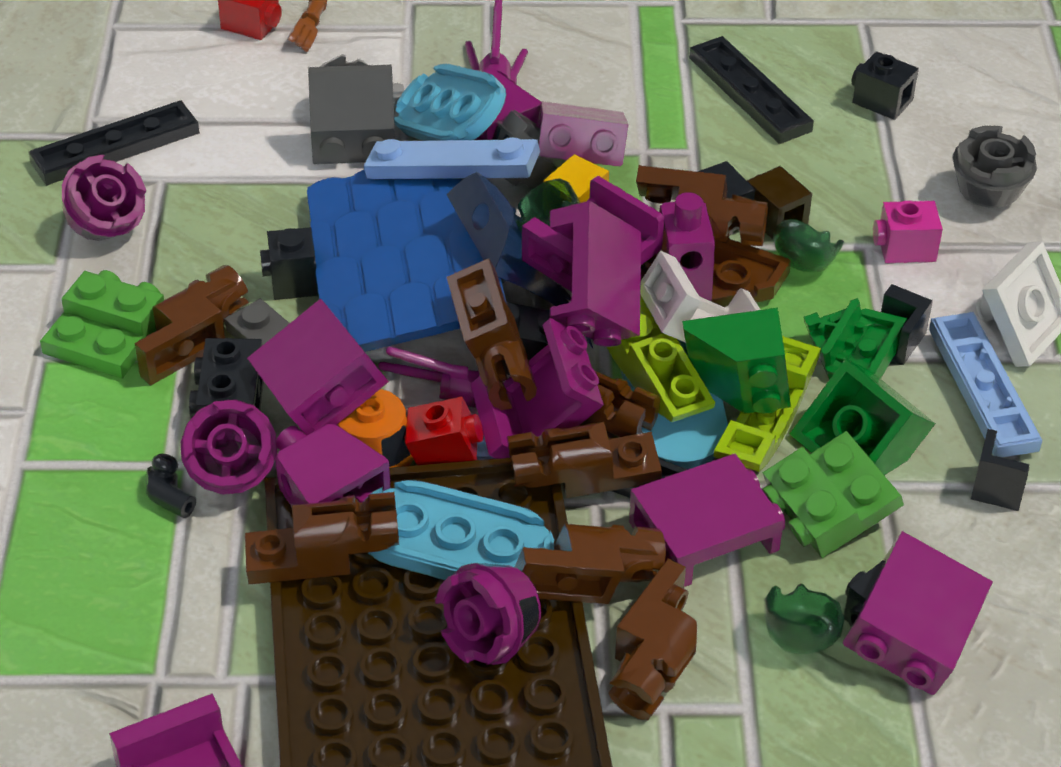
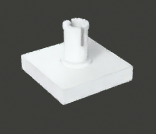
[976,241,1061,367]

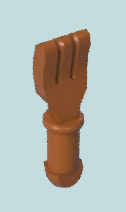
[287,0,327,52]

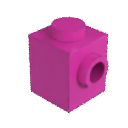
[873,200,943,263]

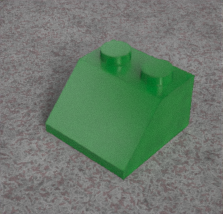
[682,307,791,414]
[789,359,936,475]

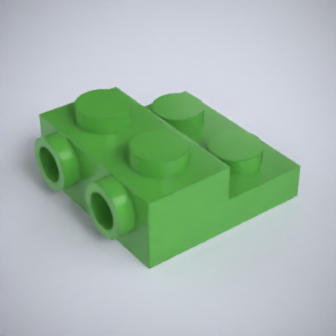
[40,270,164,379]
[762,431,904,558]

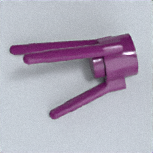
[465,0,528,84]
[378,347,480,412]

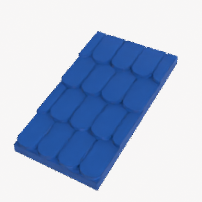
[307,170,507,352]

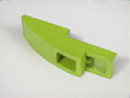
[606,294,715,423]

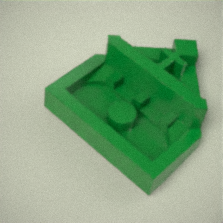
[803,298,907,380]

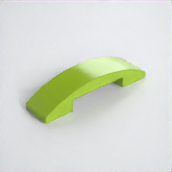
[713,336,821,472]

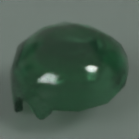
[516,178,581,234]
[773,219,844,273]
[764,584,845,655]

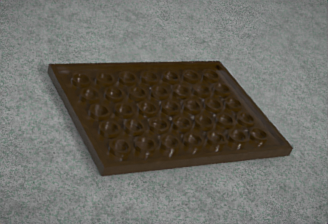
[264,458,612,767]

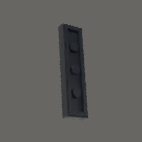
[689,36,814,144]
[28,100,200,186]

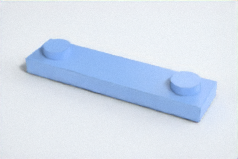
[363,138,540,179]
[929,312,1043,458]

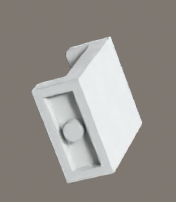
[640,251,761,343]

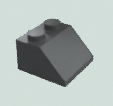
[308,64,395,164]

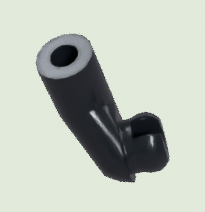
[146,453,196,518]

